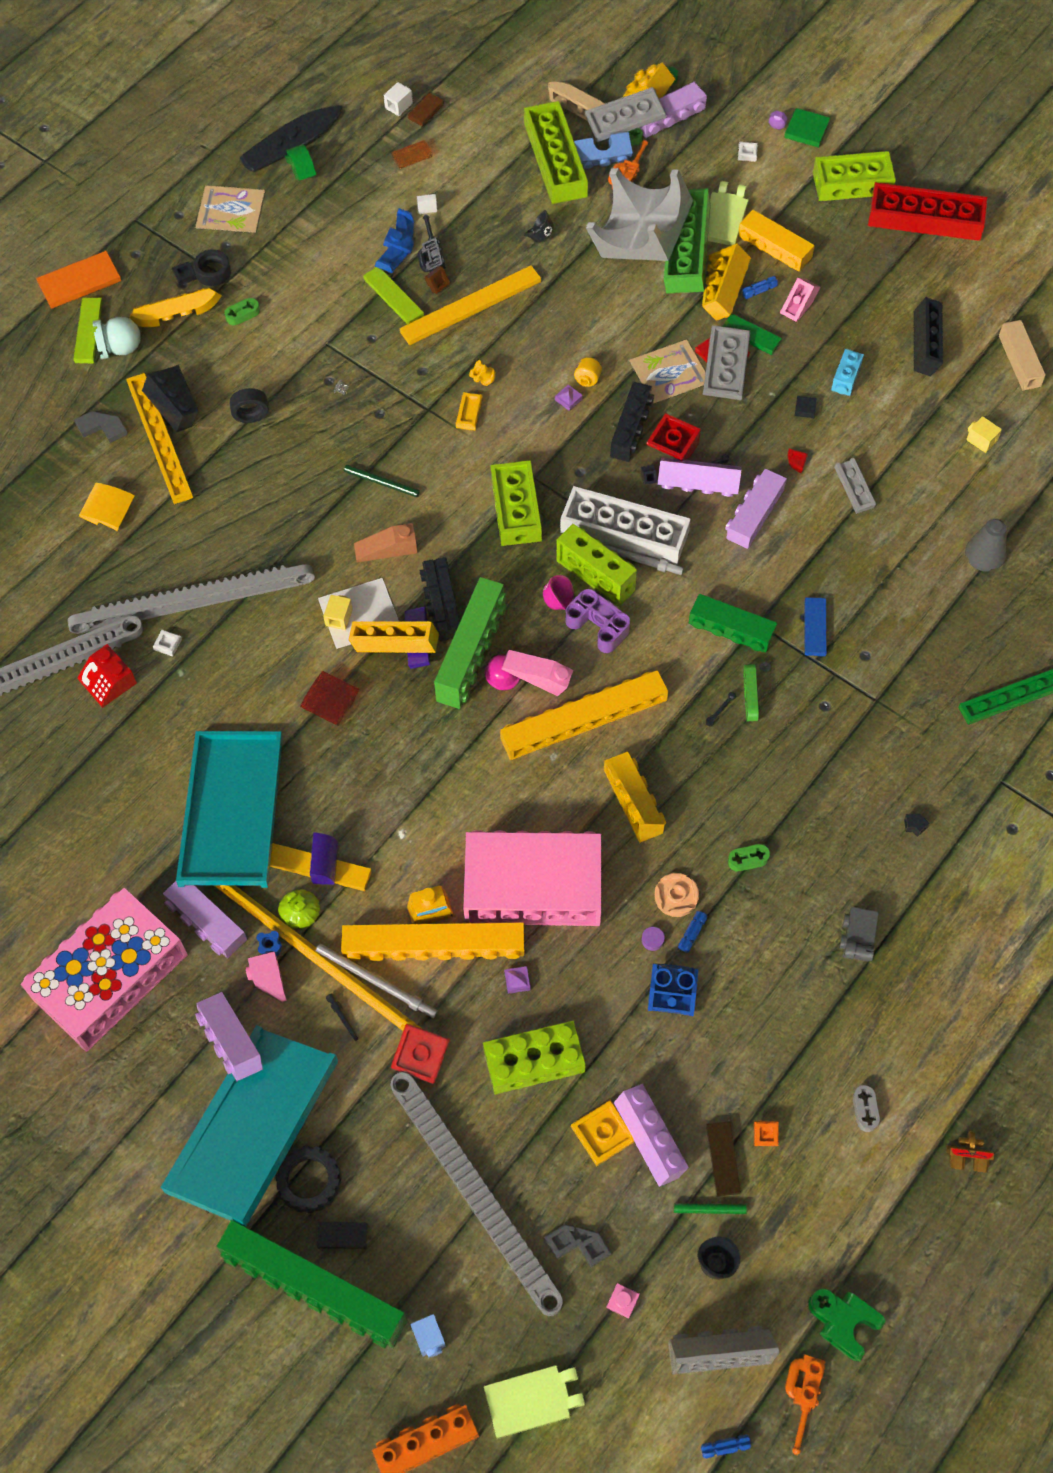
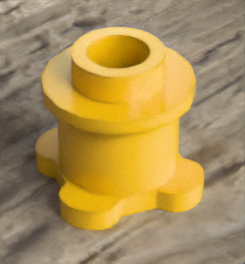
[469,360,495,386]

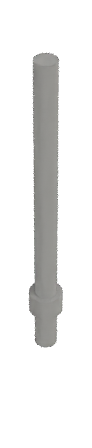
[603,543,684,575]
[316,943,438,1019]

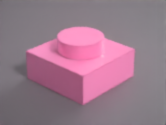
[607,1283,639,1319]

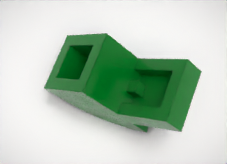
[285,144,316,181]

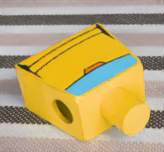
[407,886,454,924]

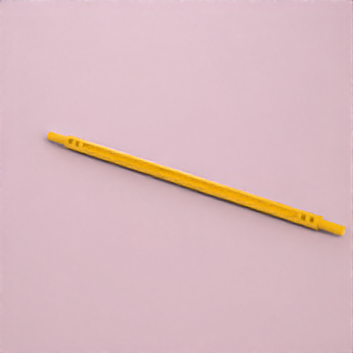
[213,885,422,1031]

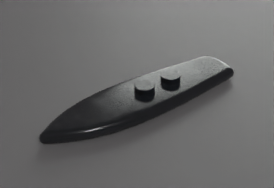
[240,105,343,172]

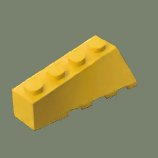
[702,243,751,321]
[604,752,666,843]

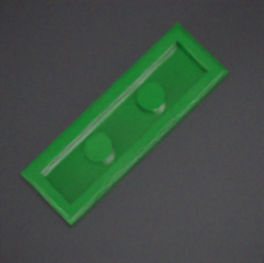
[722,314,782,355]

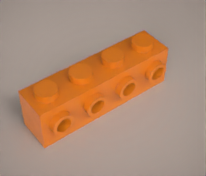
[372,1404,479,1473]

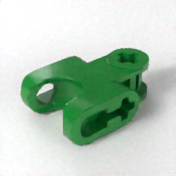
[808,1289,886,1361]

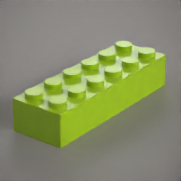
[524,101,588,204]

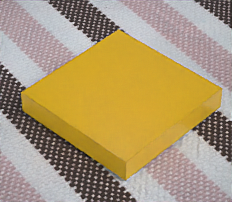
[571,1100,635,1166]

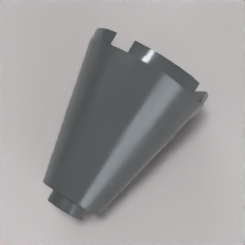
[965,519,1007,572]

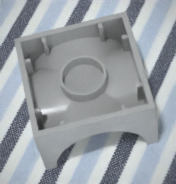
[586,168,693,261]

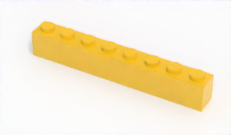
[500,670,668,761]
[341,923,524,961]

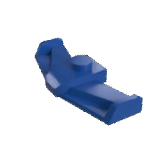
[375,208,414,273]

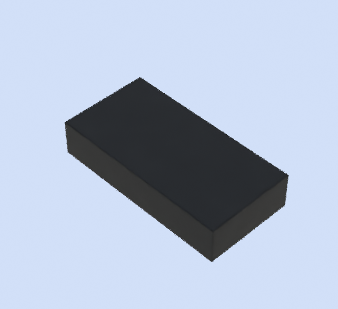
[317,1222,368,1249]

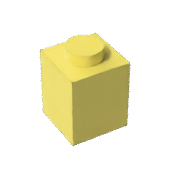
[967,416,1002,453]
[323,595,353,630]

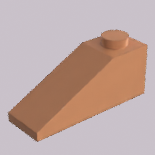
[354,523,417,562]

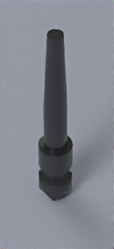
[326,993,358,1041]

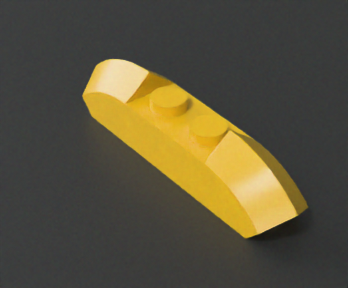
[129,287,222,327]

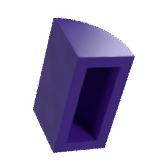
[310,832,338,885]

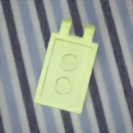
[708,181,748,246]
[484,1366,585,1439]

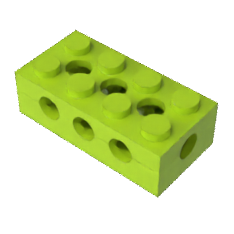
[813,151,896,201]
[490,460,542,546]
[557,524,637,607]
[483,1021,585,1095]

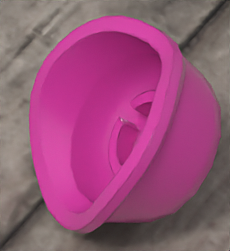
[543,575,574,610]
[485,655,520,691]

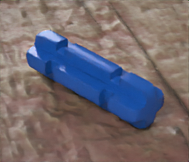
[742,276,778,299]
[678,911,707,953]
[701,1434,751,1459]

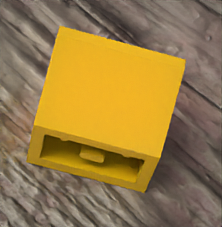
[623,62,675,99]

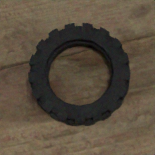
[275,1146,341,1213]

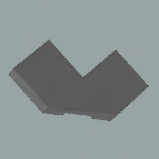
[74,411,128,443]
[545,1224,612,1268]

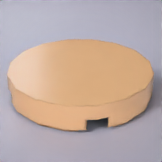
[655,873,699,917]

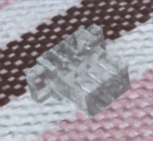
[334,379,348,394]

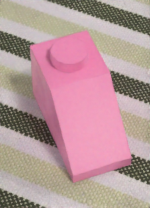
[780,278,820,322]
[245,952,287,1002]

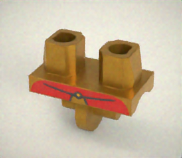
[946,1131,994,1173]

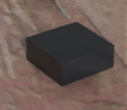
[172,261,197,286]
[794,396,817,419]

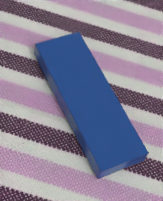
[804,597,826,656]

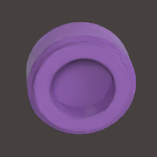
[642,927,664,951]

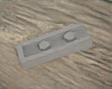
[834,458,876,514]

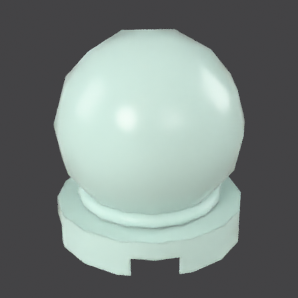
[93,317,141,360]

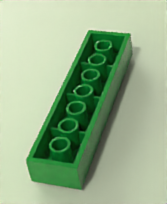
[216,1220,407,1349]

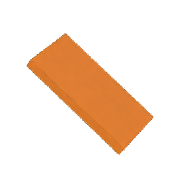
[36,251,121,309]

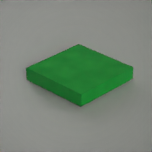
[784,108,830,148]

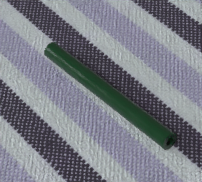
[344,465,420,498]

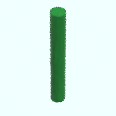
[674,1203,747,1214]

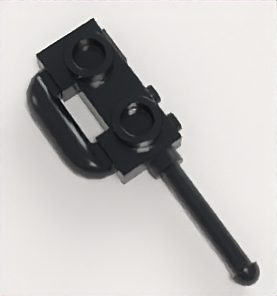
[418,214,446,272]

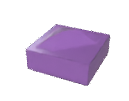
[555,385,583,411]
[504,966,530,994]

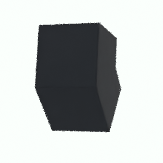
[641,465,658,485]
[904,814,930,837]

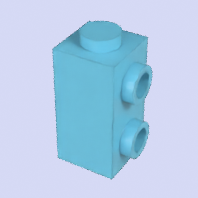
[831,349,864,396]

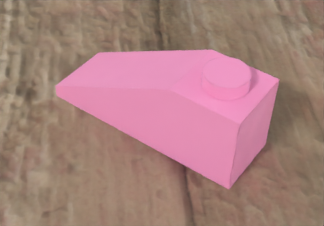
[502,650,573,696]

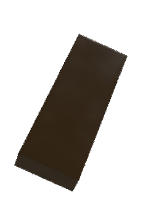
[706,1122,741,1197]

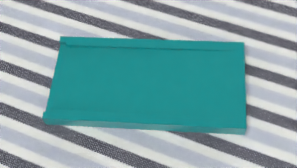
[176,731,283,888]
[161,1025,339,1227]

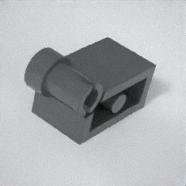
[839,907,879,962]

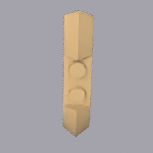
[548,82,605,121]

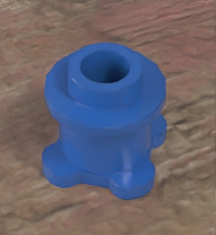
[257,931,282,957]

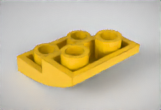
[79,483,135,531]

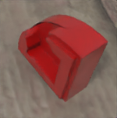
[787,448,808,473]

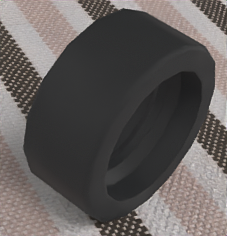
[193,249,231,286]
[230,388,269,423]

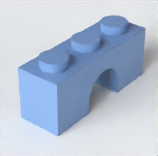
[574,132,633,169]

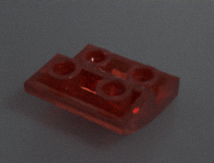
[300,671,360,726]

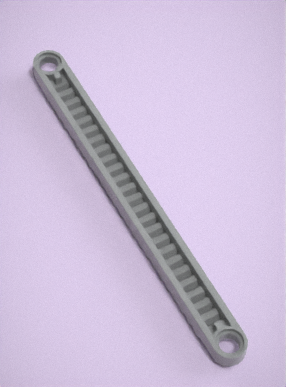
[68,565,315,634]
[0,616,143,696]
[391,1072,562,1316]

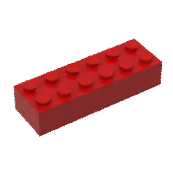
[868,182,987,241]

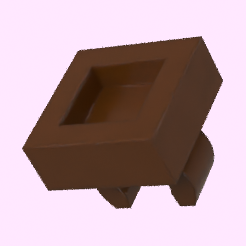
[424,266,450,294]

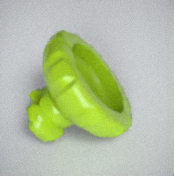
[278,889,320,929]

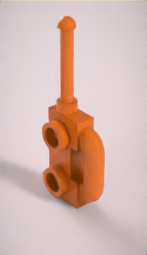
[608,140,648,189]
[785,1355,825,1455]

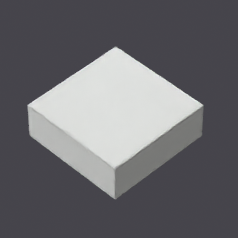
[738,142,758,161]
[417,194,437,214]
[153,630,182,656]

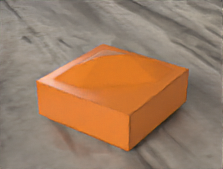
[754,1120,779,1146]

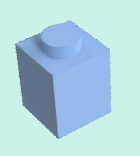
[411,1314,446,1358]

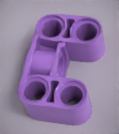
[565,589,630,653]

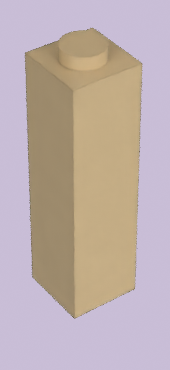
[999,320,1045,391]

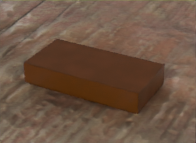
[408,93,444,127]

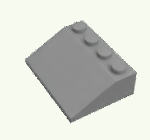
[668,1326,779,1375]

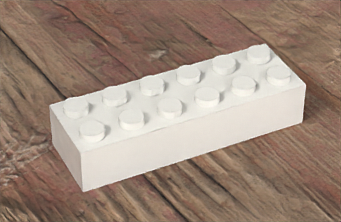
[560,486,690,565]

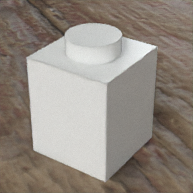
[384,82,413,116]

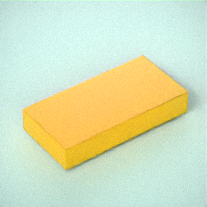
[456,392,483,431]

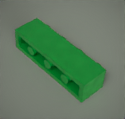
[688,593,777,653]

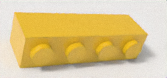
[738,210,815,272]
[349,621,439,653]

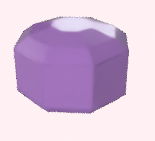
[769,111,787,130]

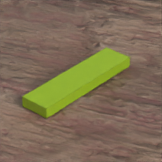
[363,267,424,325]
[74,298,103,363]

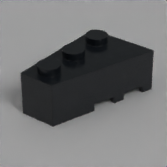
[142,365,198,432]

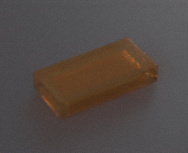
[391,140,432,169]

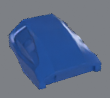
[648,963,699,1016]

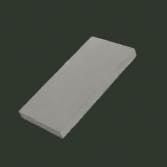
[585,87,666,142]
[703,325,750,400]

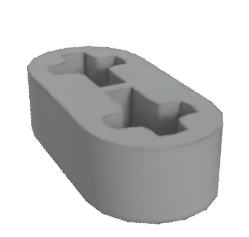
[853,1085,880,1132]

